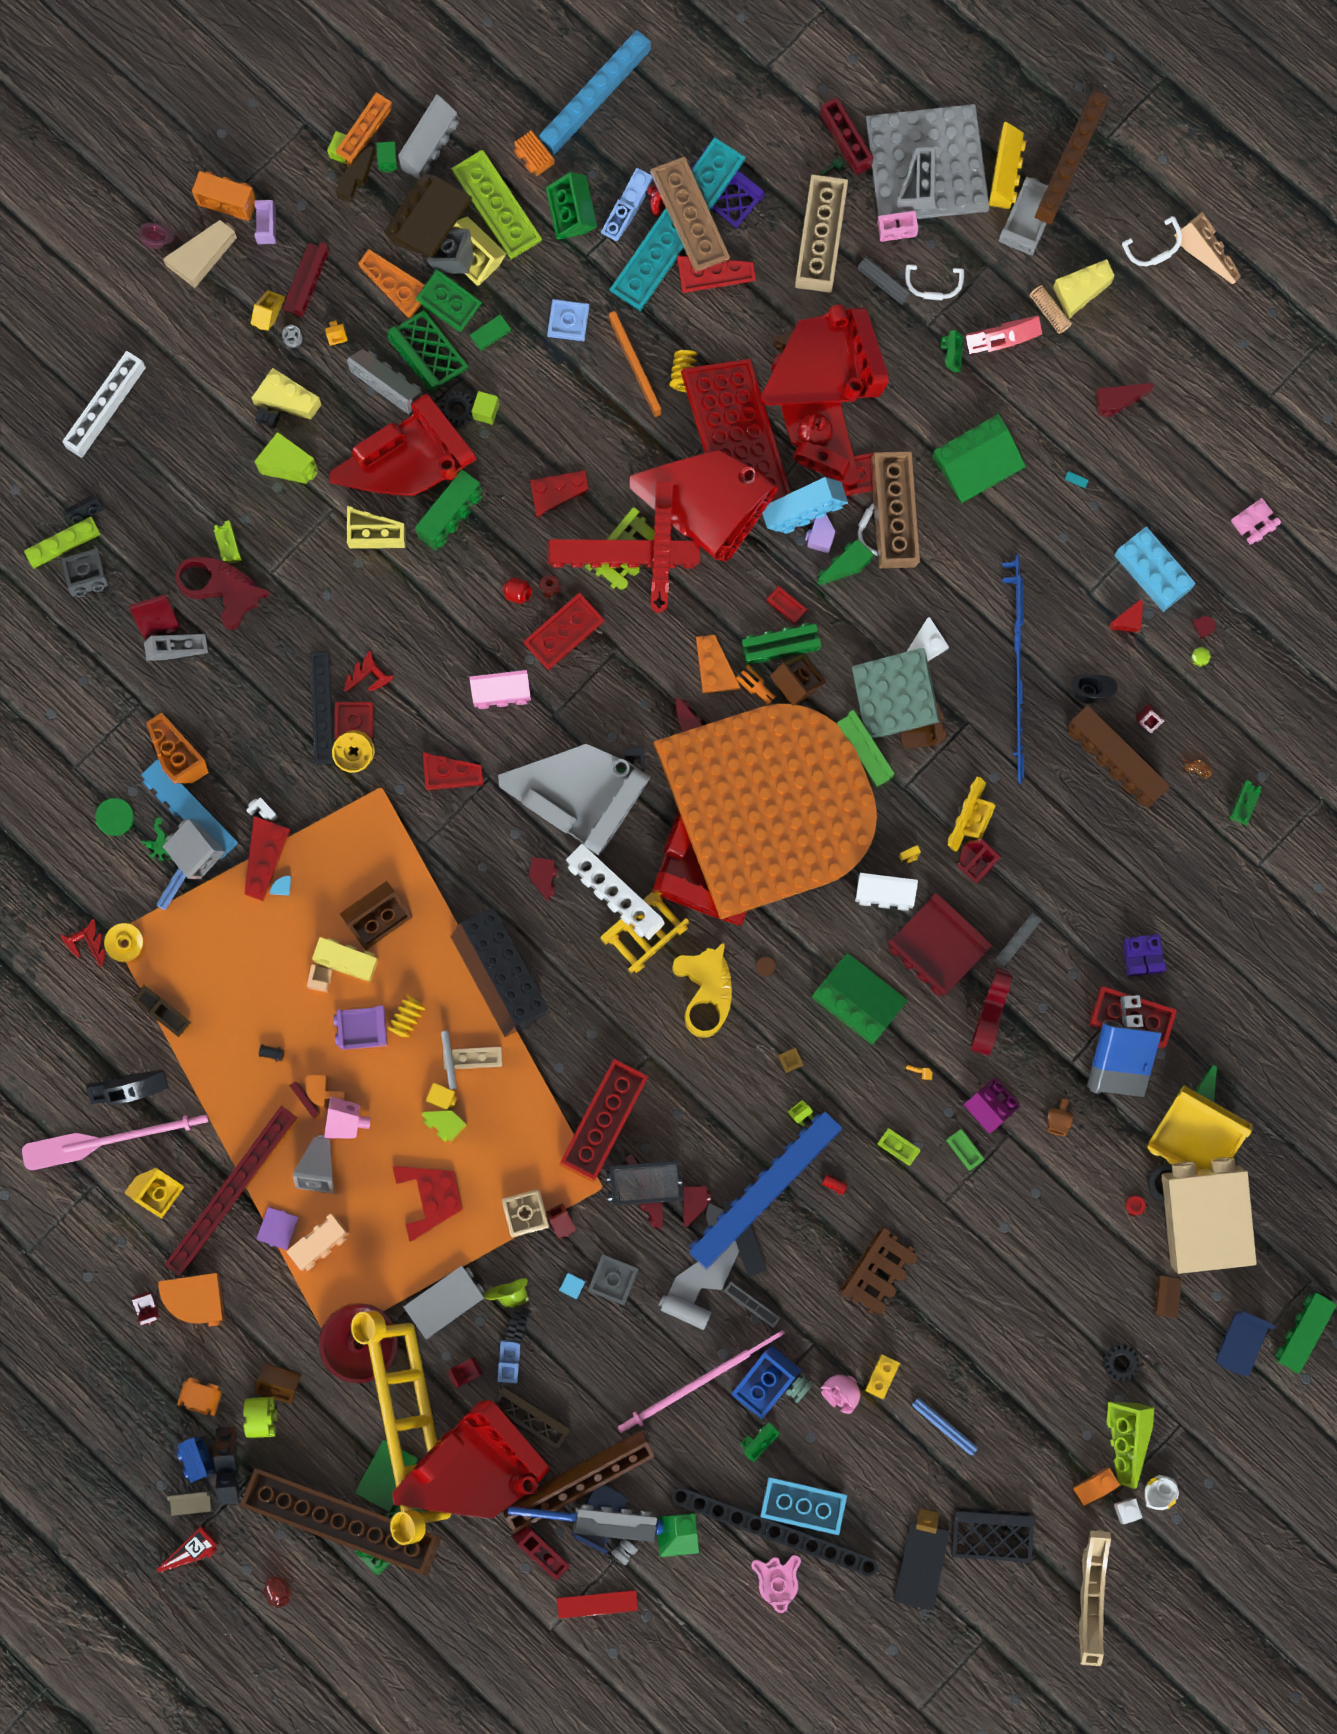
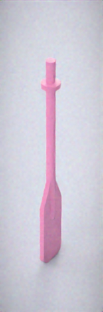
[22,1114,209,1170]
[618,1330,785,1433]

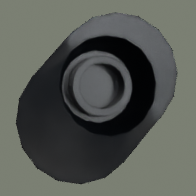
[1071,675,1118,704]

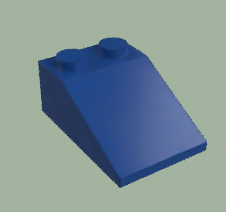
[731,1345,802,1420]
[176,1436,216,1483]

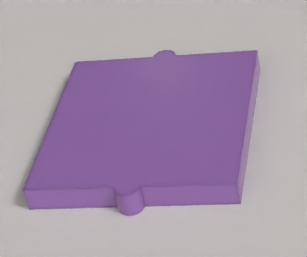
[256,1207,299,1250]

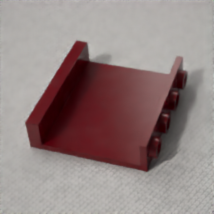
[887,893,992,997]

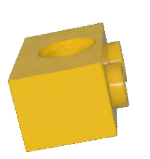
[864,1354,900,1399]

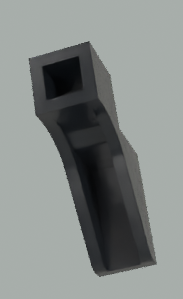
[213,1427,240,1505]

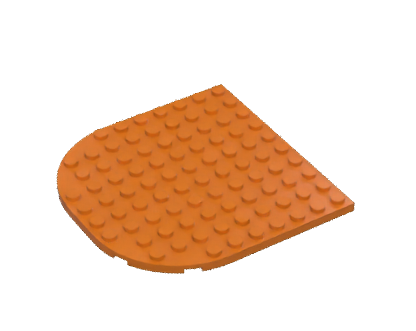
[653,704,877,920]

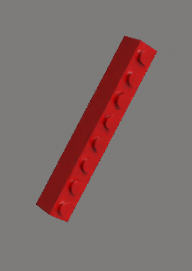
[547,539,700,569]

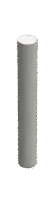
[441,1031,457,1090]

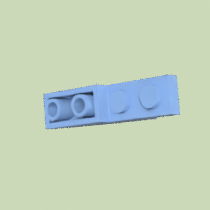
[601,168,653,242]

